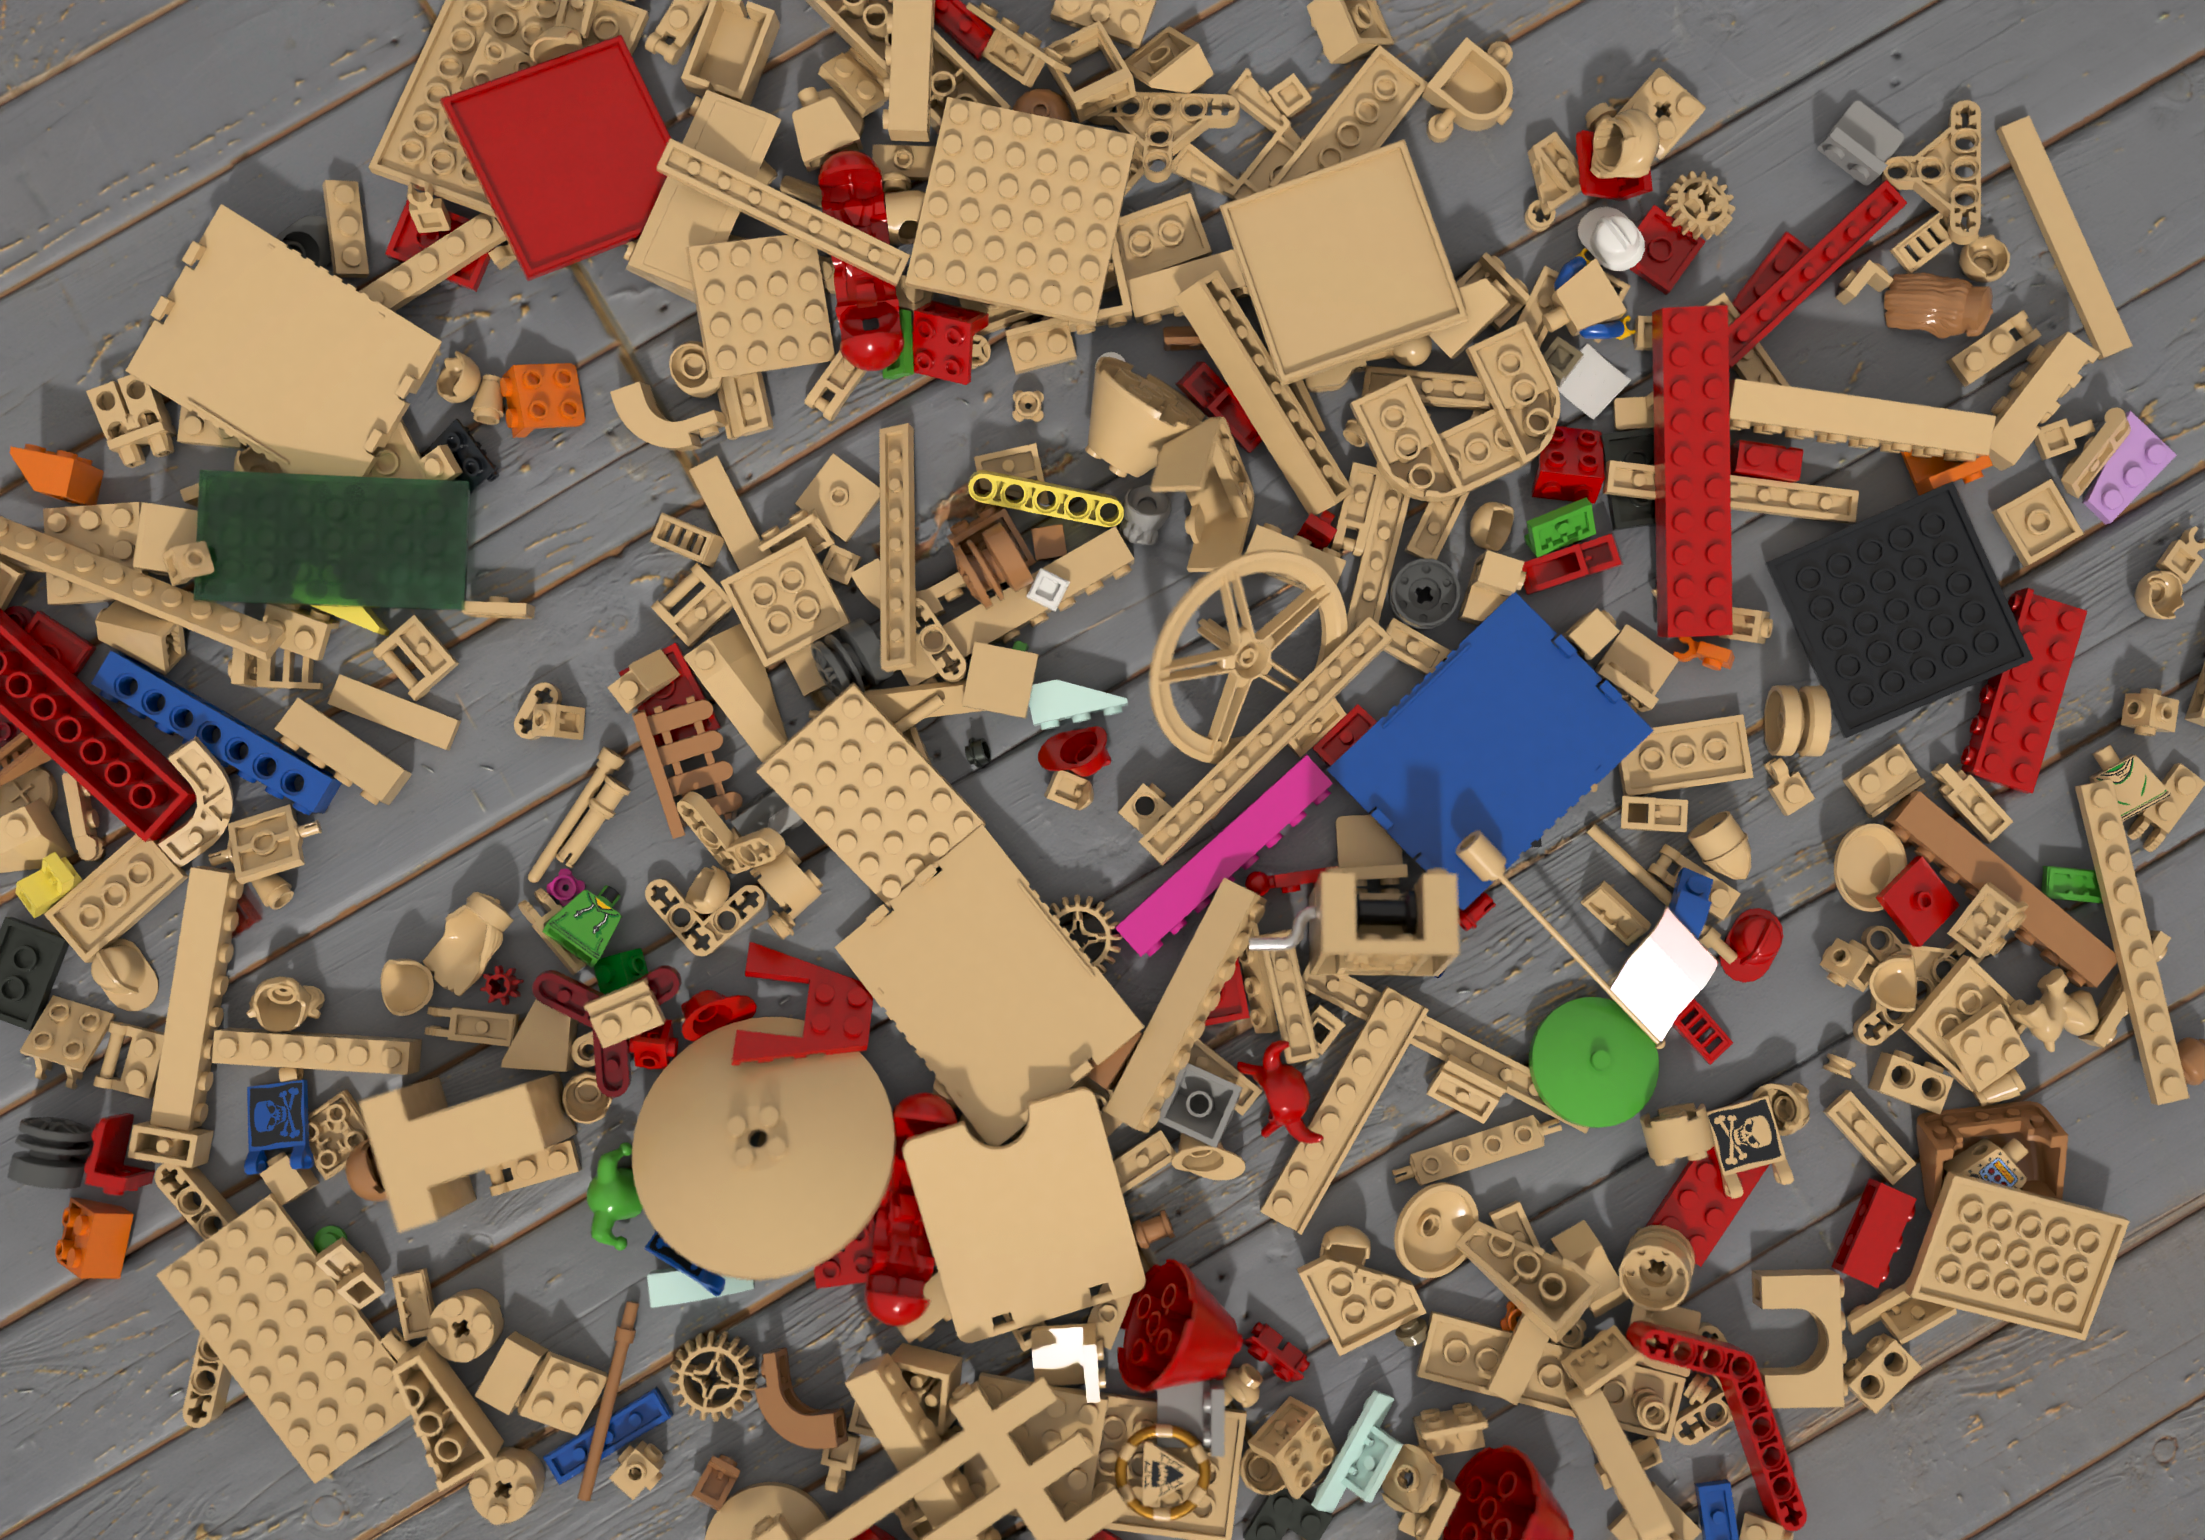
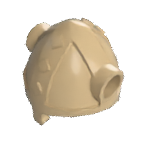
[1752,1083,1810,1136]

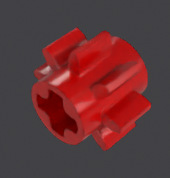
[480,965,524,1006]

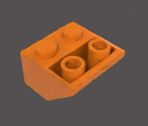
[9,444,104,506]
[55,1197,134,1279]

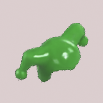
[586,1142,643,1251]

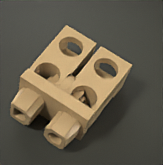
[86,374,177,468]

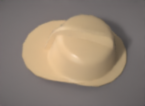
[91,939,159,1011]
[1171,1132,1245,1180]

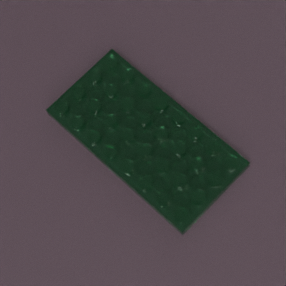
[194,470,471,611]

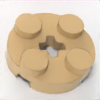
[1381,1444,1443,1513]

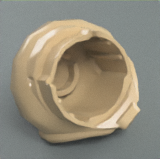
[1590,109,1660,179]

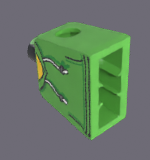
[542,885,622,968]

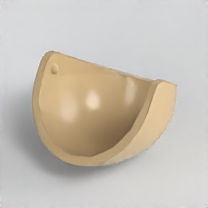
[530,26,583,65]
[1869,954,1917,1012]
[381,959,434,1016]

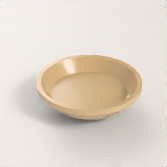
[1834,823,1907,912]

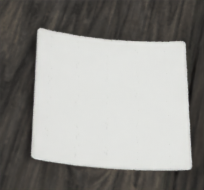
[1557,344,1631,419]

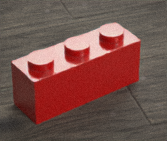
[1831,1178,1917,1289]

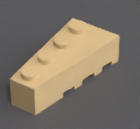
[1980,331,2101,471]

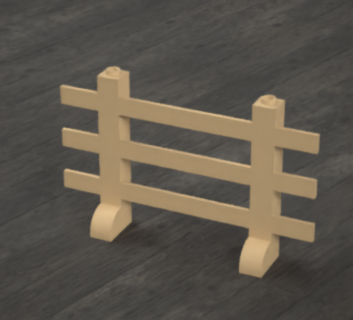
[751,1376,1129,1540]

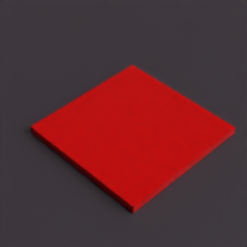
[440,35,672,281]

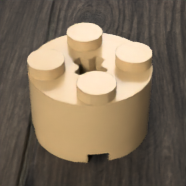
[750,845,823,920]
[1640,1103,1715,1166]
[427,1288,504,1363]
[469,1447,545,1525]

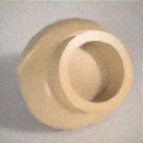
[1222,1363,1263,1408]

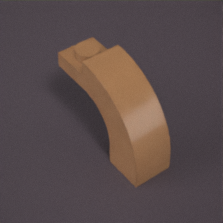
[755,1347,848,1449]

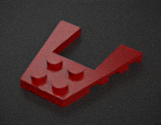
[732,942,873,1066]

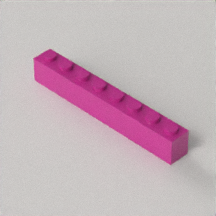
[1115,755,1333,957]

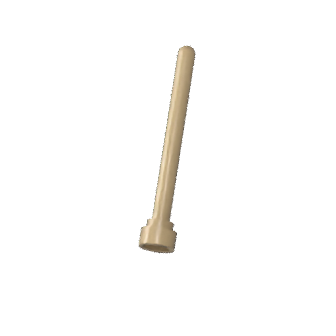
[528,746,626,883]

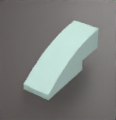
[647,1268,755,1308]

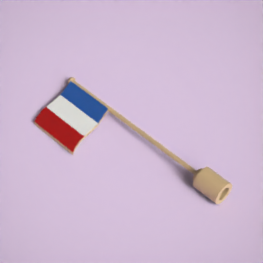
[1455,830,1718,1049]

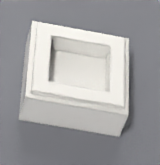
[1026,568,1070,612]

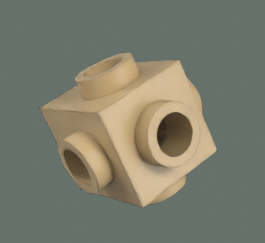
[2121,688,2179,736]
[1819,938,1879,992]
[609,1440,666,1500]

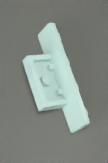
[1312,1391,1403,1513]

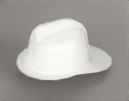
[1578,207,1645,271]

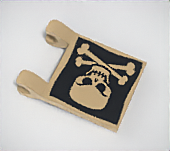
[1706,1095,1794,1199]

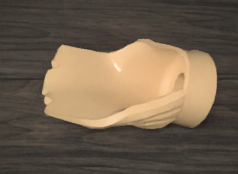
[423,892,514,996]

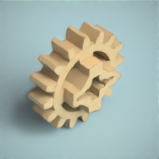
[1664,171,1735,240]

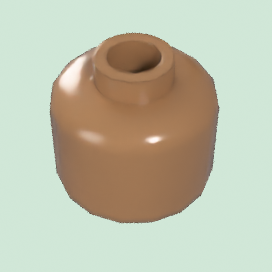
[2177,1037,2205,1086]

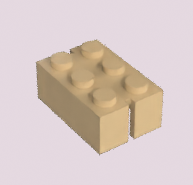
[681,0,780,106]

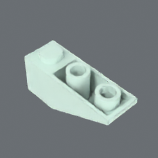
[1029,679,1128,730]

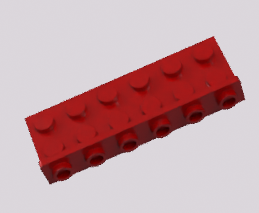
[1960,588,2087,794]

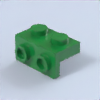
[594,948,648,995]

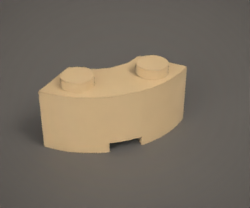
[1551,1220,1629,1318]

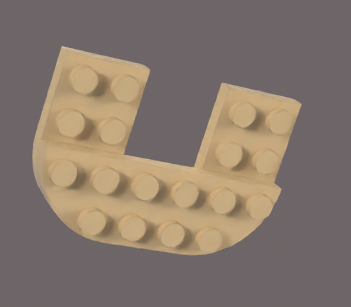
[1350,321,1560,502]

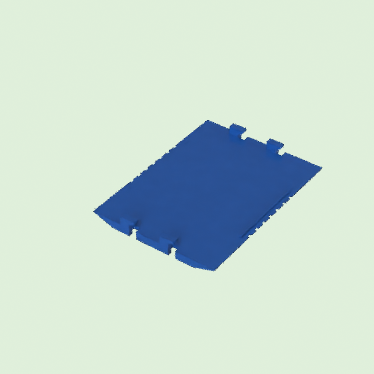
[1327,592,1654,910]

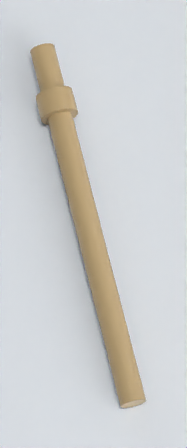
[1586,823,1738,964]

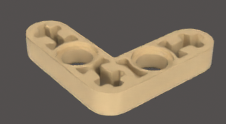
[677,791,786,874]
[645,879,767,956]
[1672,1322,1747,1445]

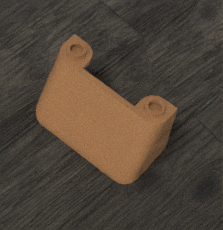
[1916,1101,2068,1214]

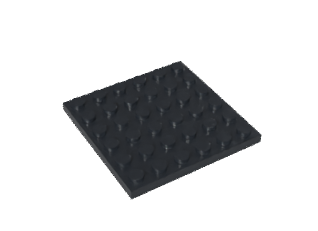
[1765,481,2034,738]

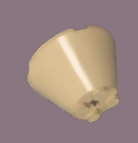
[1085,357,1205,478]

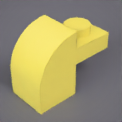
[15,852,83,918]

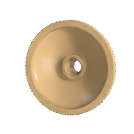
[1394,1182,1479,1278]

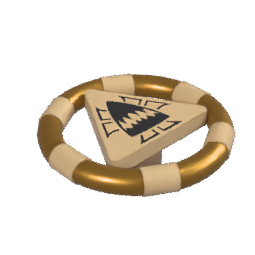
[1115,1424,1211,1521]

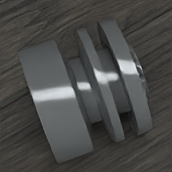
[1389,559,1460,630]
[810,618,894,697]
[7,1117,93,1189]

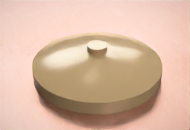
[705,1482,829,1540]

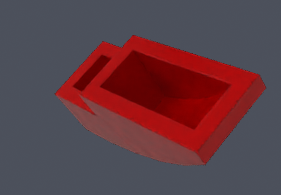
[1175,362,1262,453]
[1522,533,1624,595]

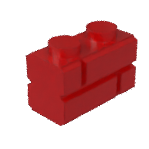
[1730,439,1804,483]

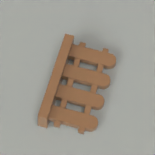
[632,695,743,839]

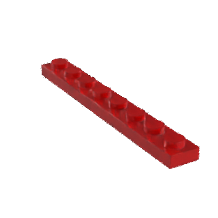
[1728,180,1907,369]

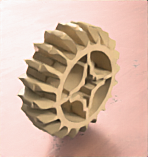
[1050,895,1122,974]
[669,1330,759,1422]

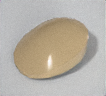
[669,341,723,399]

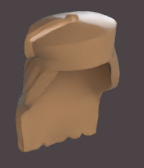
[1884,273,1993,338]

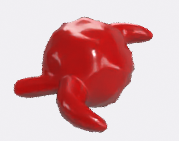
[1237,1040,1324,1144]

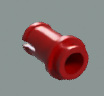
[1458,892,1496,931]

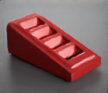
[1672,998,1733,1065]

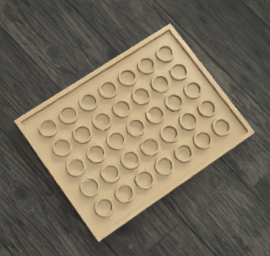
[369,0,649,217]

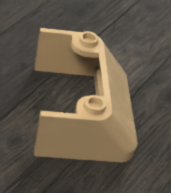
[1150,417,1254,572]

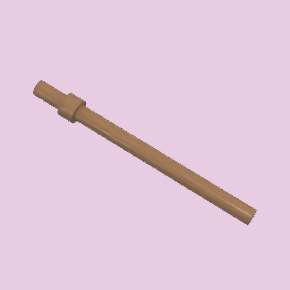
[577,1301,639,1501]

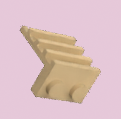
[228,647,323,690]

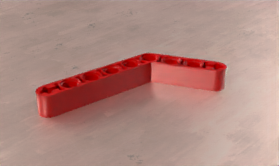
[1626,1321,1807,1532]

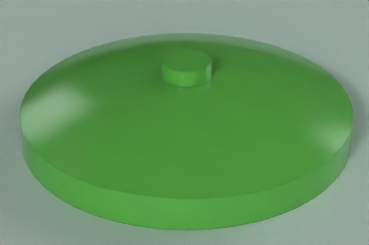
[1529,997,1659,1128]

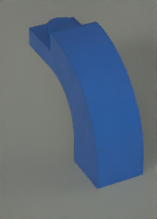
[1668,867,1713,939]

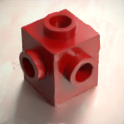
[629,1019,679,1069]

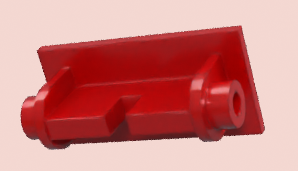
[1243,1322,1310,1382]

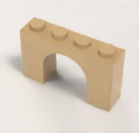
[1752,1269,1848,1409]

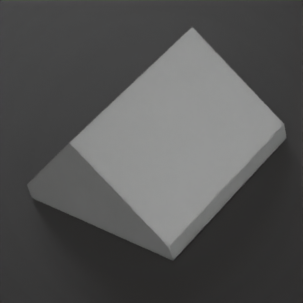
[1158,1063,1243,1148]

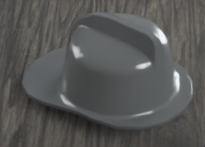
[276,215,332,268]

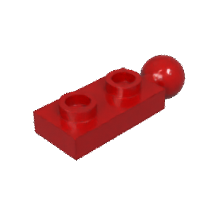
[1245,866,1338,896]

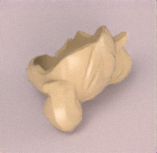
[246,976,325,1033]

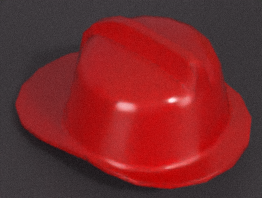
[1038,726,1111,777]
[1720,908,1783,982]
[681,990,757,1041]

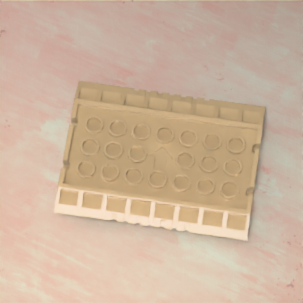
[125,204,442,508]
[834,824,1144,1147]

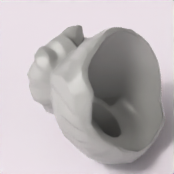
[1118,485,1171,545]

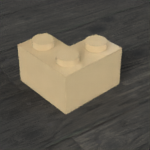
[1457,550,1526,626]
[891,1343,963,1435]

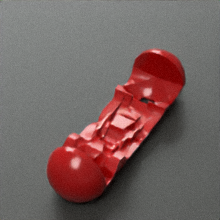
[818,150,904,371]
[864,1092,957,1326]

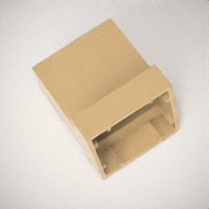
[359,1072,578,1233]

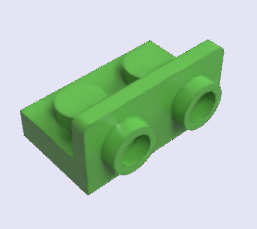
[1524,497,1596,558]

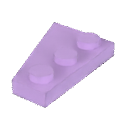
[2083,411,2177,525]

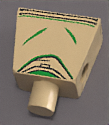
[2089,744,2172,821]

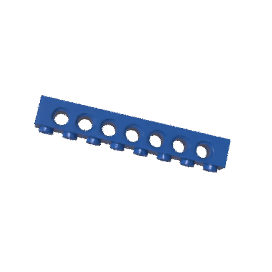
[91,650,342,815]

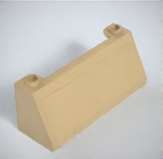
[623,90,781,304]

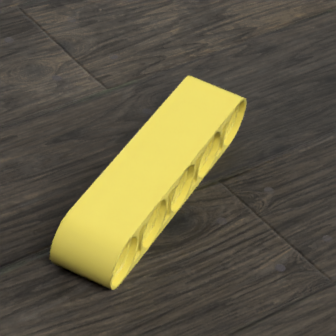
[968,470,1124,527]

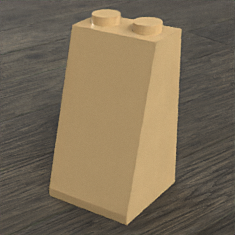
[133,502,285,589]

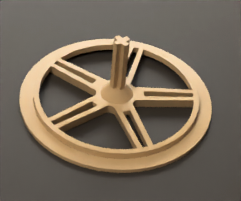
[1149,550,1348,764]

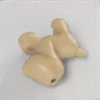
[2009,969,2099,1052]

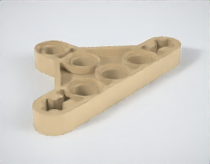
[1088,92,1240,183]
[1881,100,1981,245]
[1853,926,1984,1046]

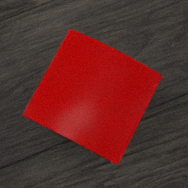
[1312,704,1377,767]

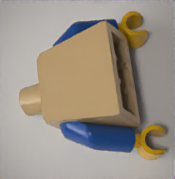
[1542,248,1636,340]

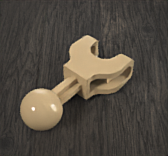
[1304,335,1432,393]

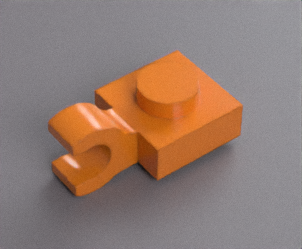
[1673,637,1735,671]

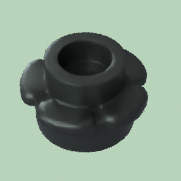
[965,737,991,768]

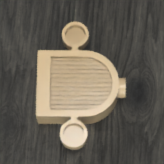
[1422,37,1514,143]

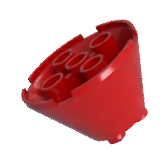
[1117,1259,1243,1392]
[1442,1445,1574,1540]

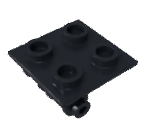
[421,419,499,509]

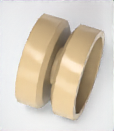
[1764,685,1831,757]

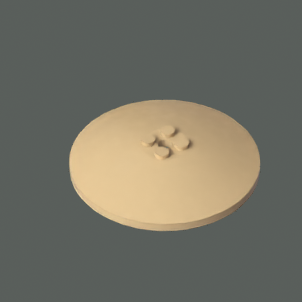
[632,1017,896,1280]

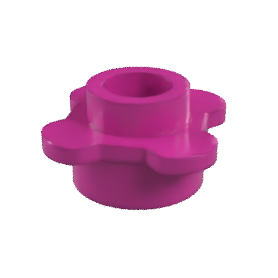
[546,868,586,907]

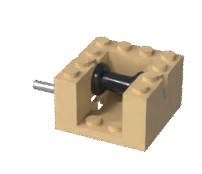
[1249,867,1459,976]

